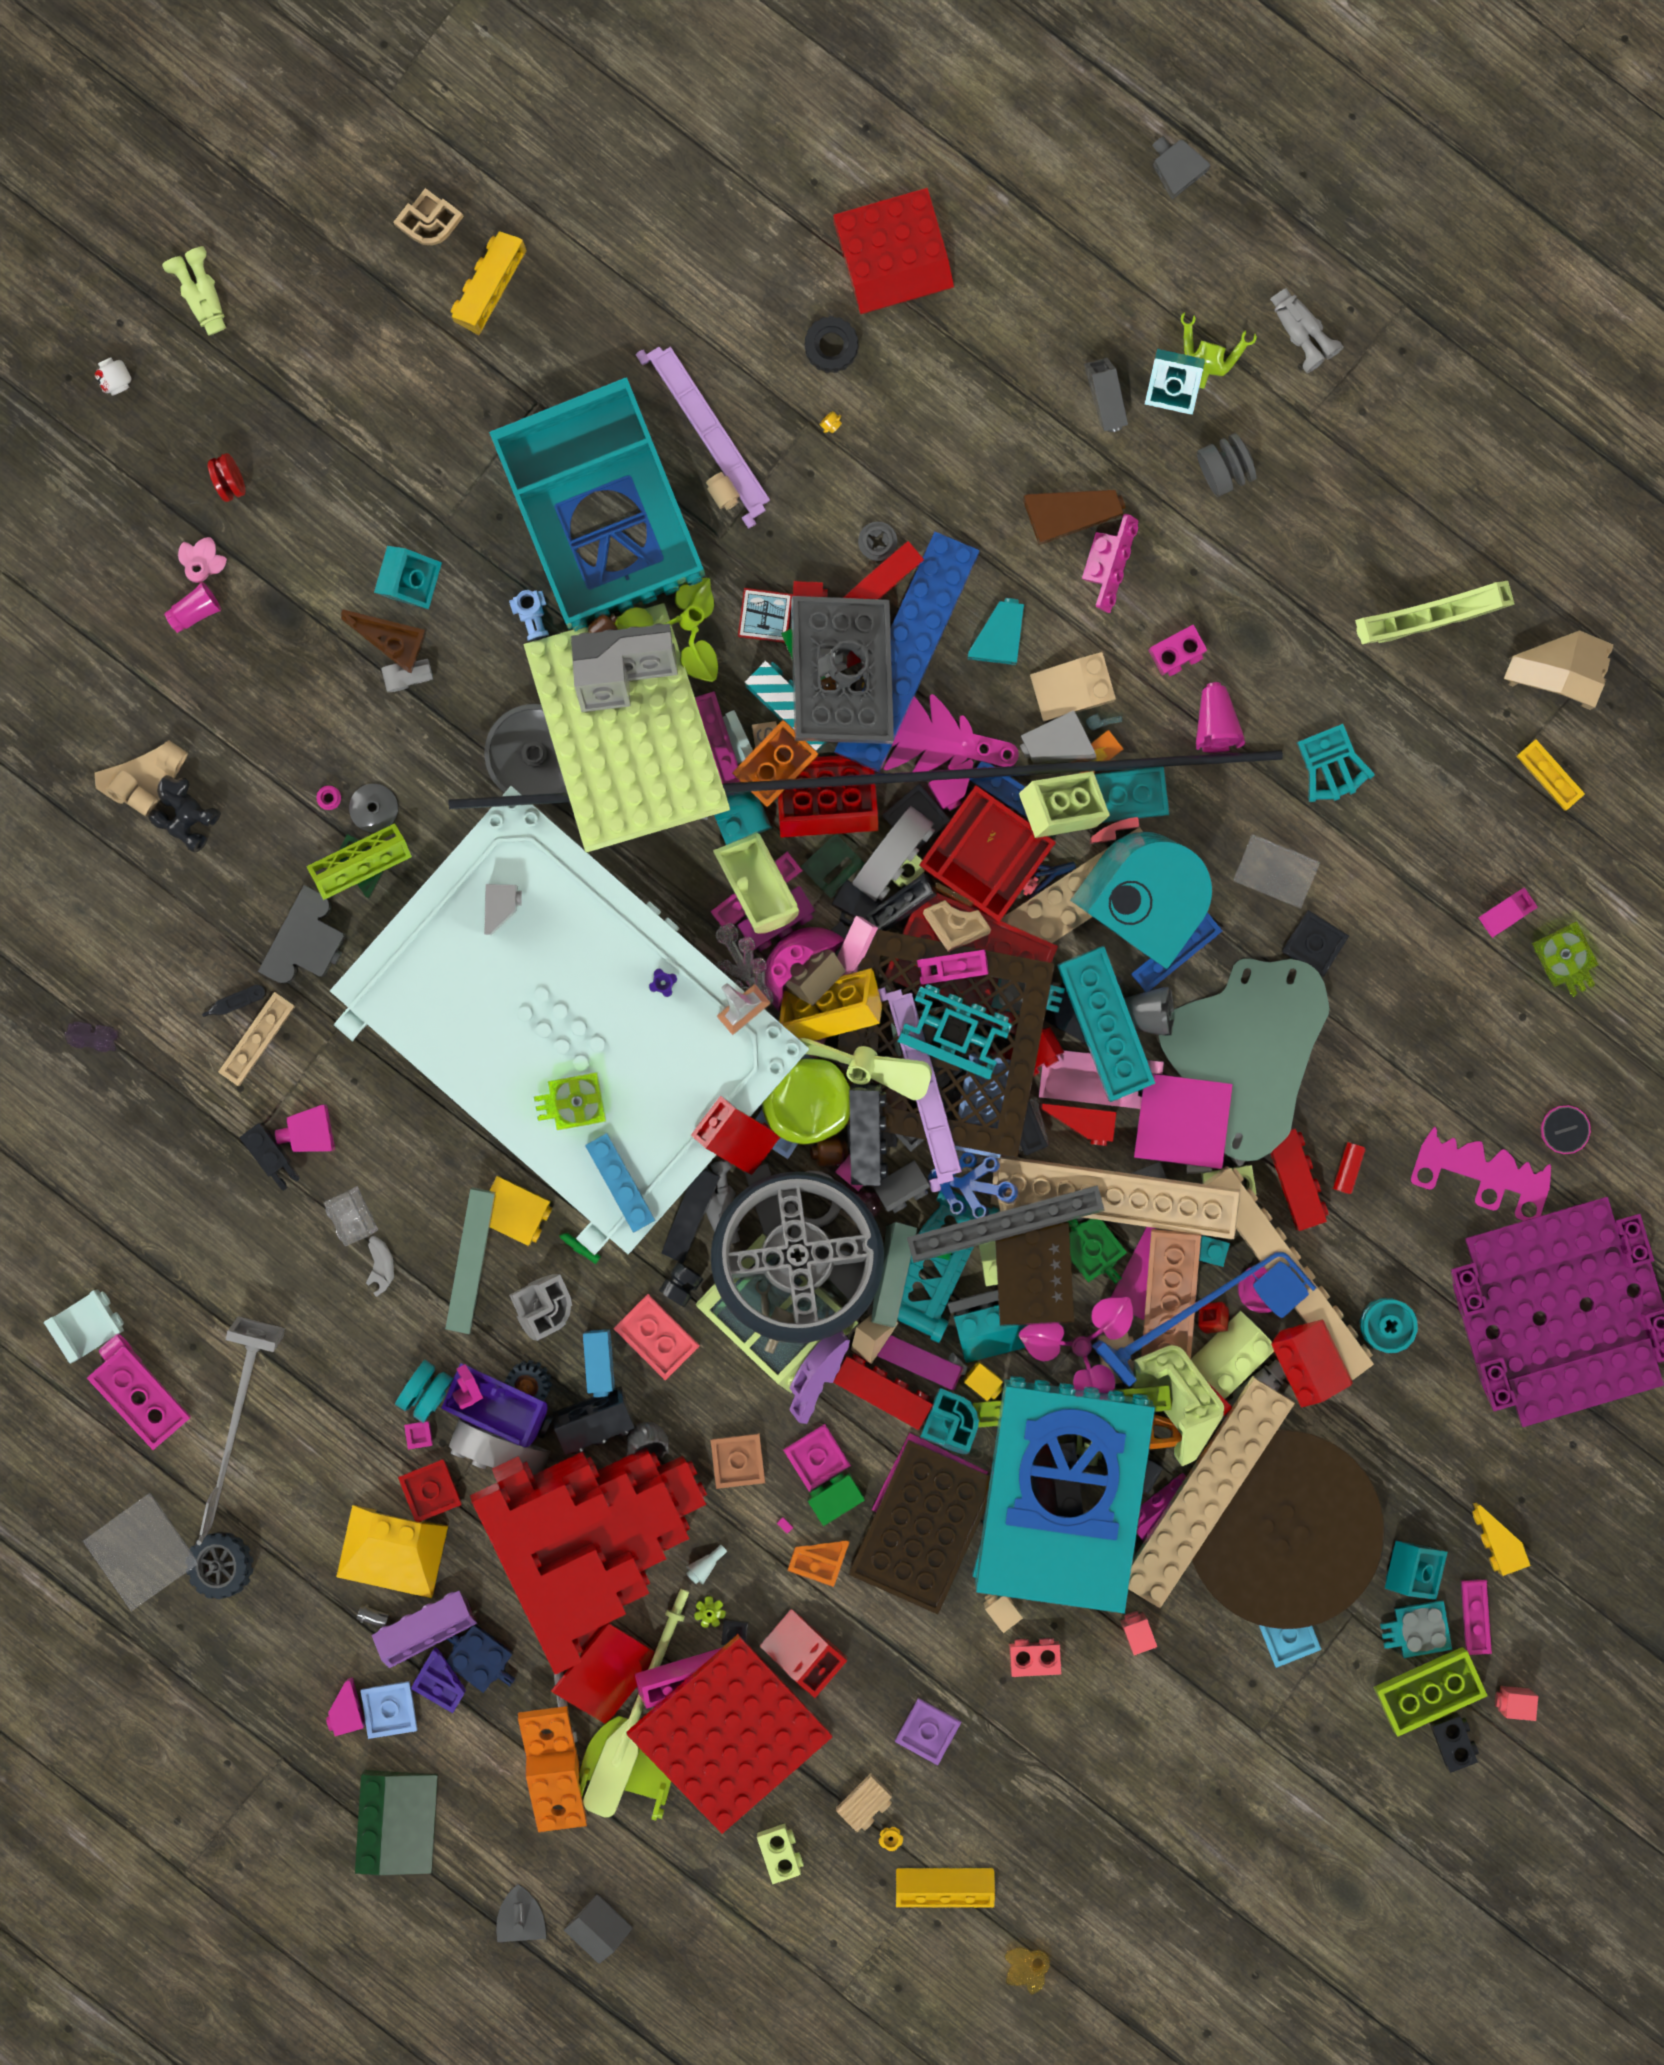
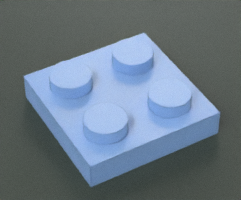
[361,1681,418,1739]

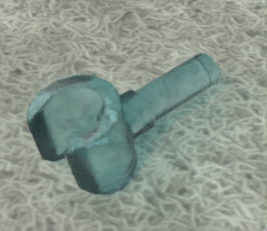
[1086,714,1122,730]

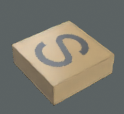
[752,721,777,748]

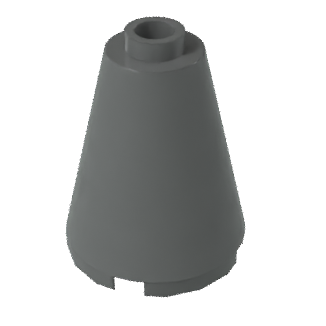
[1124,987,1174,1036]

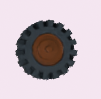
[505,1360,552,1401]

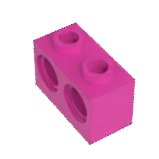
[1148,624,1207,677]

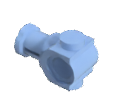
[509,590,549,641]

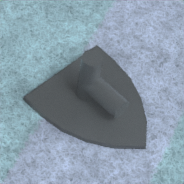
[496,1884,546,1942]

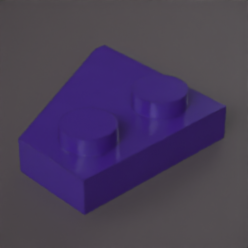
[410,1647,466,1713]

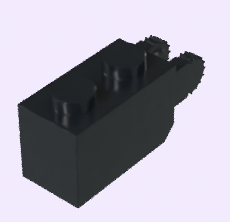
[239,1122,300,1191]

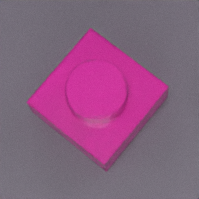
[404,1421,433,1449]

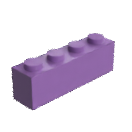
[372,1591,477,1668]

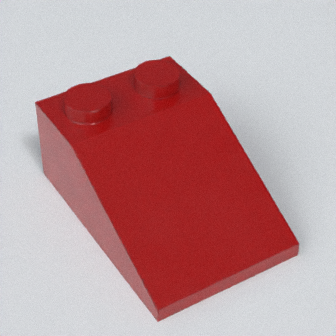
[1039,1103,1116,1146]

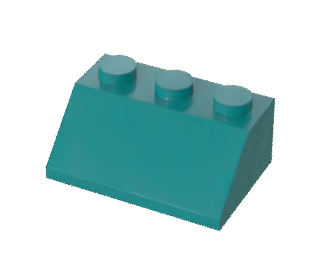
[953,1304,1027,1363]

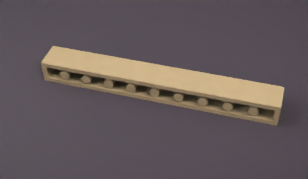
[1203,1166,1374,1380]

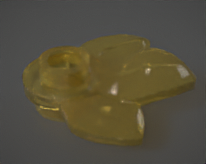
[1004,1947,1050,1995]

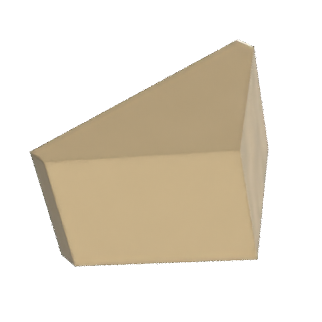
[851,1314,898,1364]

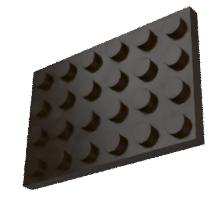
[848,1439,990,1615]

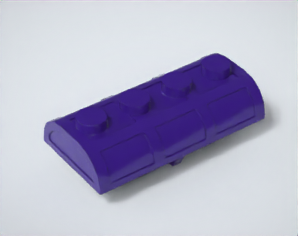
[441,1363,547,1448]

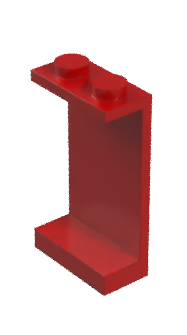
[691,1096,780,1175]

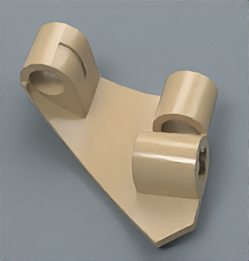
[95,740,188,817]

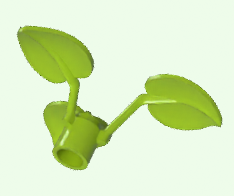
[615,578,718,682]

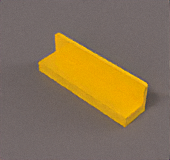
[896,1868,995,1907]

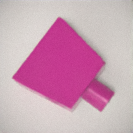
[275,1105,335,1152]

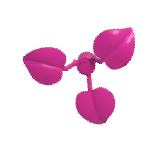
[1018,1297,1133,1394]

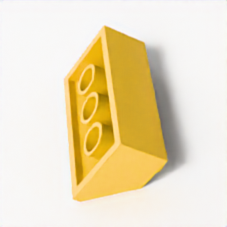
[451,231,527,335]
[779,968,882,1041]

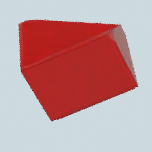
[1198,1302,1229,1334]

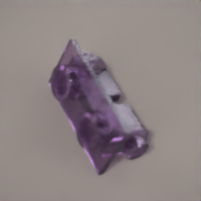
[65,1021,118,1052]

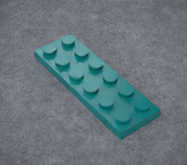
[1057,946,1156,1102]

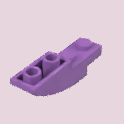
[789,1331,850,1424]

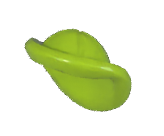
[762,1059,850,1144]

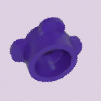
[649,969,677,997]

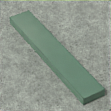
[445,1187,496,1334]

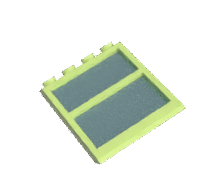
[695,1234,858,1393]

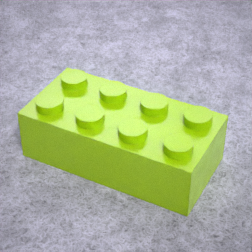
[1373,1647,1487,1737]

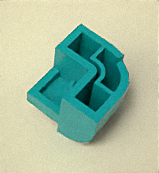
[714,792,772,845]
[920,1388,979,1454]

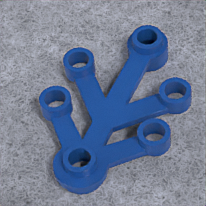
[928,1152,1018,1218]

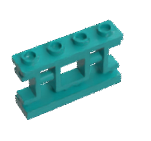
[897,984,1012,1080]

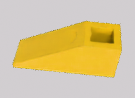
[1472,1503,1530,1576]

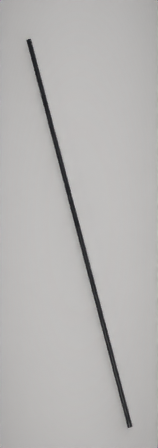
[448,750,1283,810]

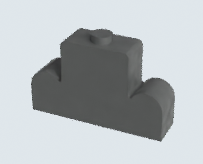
[258,885,346,983]

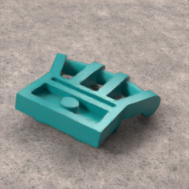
[1297,724,1375,802]

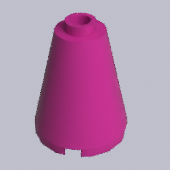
[1196,682,1245,753]

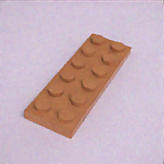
[1141,1229,1201,1360]

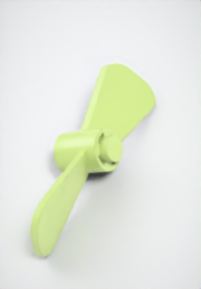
[799,1038,932,1100]

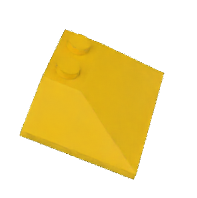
[336,1505,448,1598]

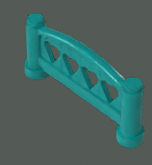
[897,1191,1000,1343]

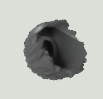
[626,1421,669,1457]

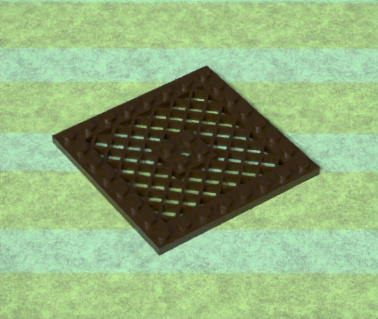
[834,929,1055,1158]

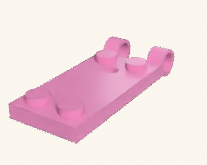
[1039,1051,1164,1109]

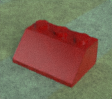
[1271,1319,1353,1408]

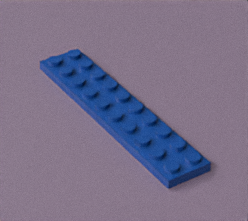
[834,532,980,773]

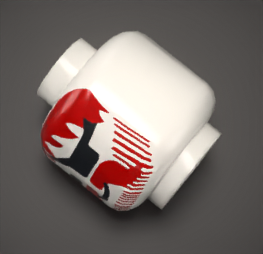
[95,358,131,396]

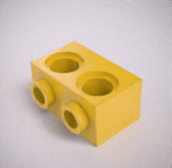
[963,1360,1003,1401]

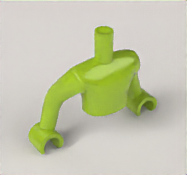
[1181,312,1256,389]

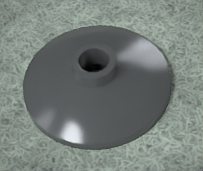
[349,784,398,833]

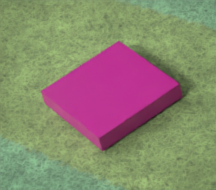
[783,1424,851,1492]

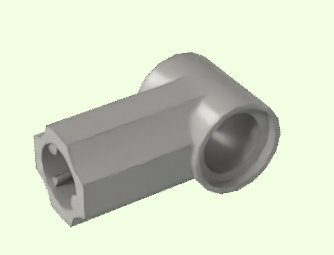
[381,659,433,693]

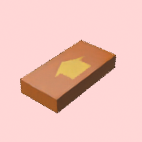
[1071,730,1123,773]

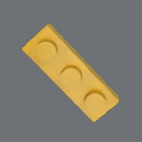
[1516,739,1585,811]

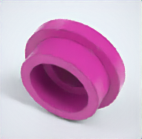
[316,786,341,810]

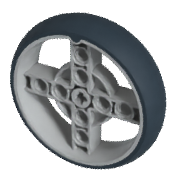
[711,1172,884,1343]

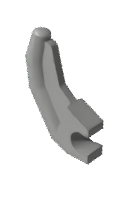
[366,1235,394,1297]

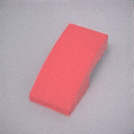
[1090,817,1139,844]

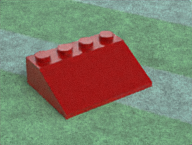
[778,756,878,837]

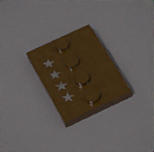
[995,1223,1074,1326]

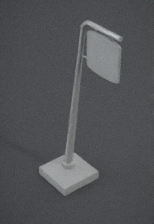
[197,1316,285,1545]

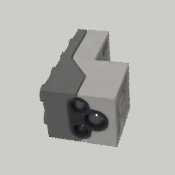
[571,623,678,712]

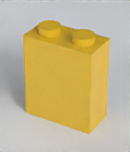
[490,1175,553,1246]

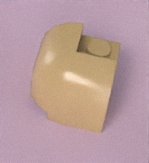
[393,188,464,245]

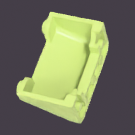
[1132,1345,1224,1466]

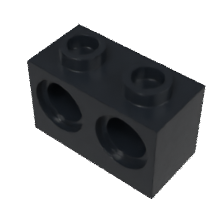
[1429,1712,1479,1773]

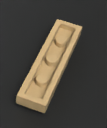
[218,992,296,1086]

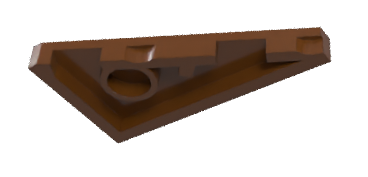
[341,609,425,673]

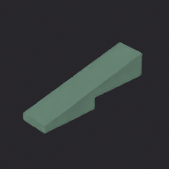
[871,1222,917,1328]

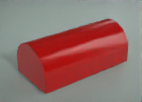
[1333,1142,1365,1194]

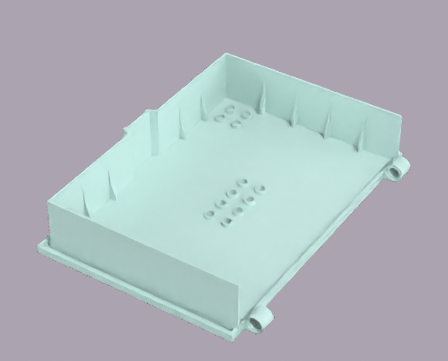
[330,786,809,1255]

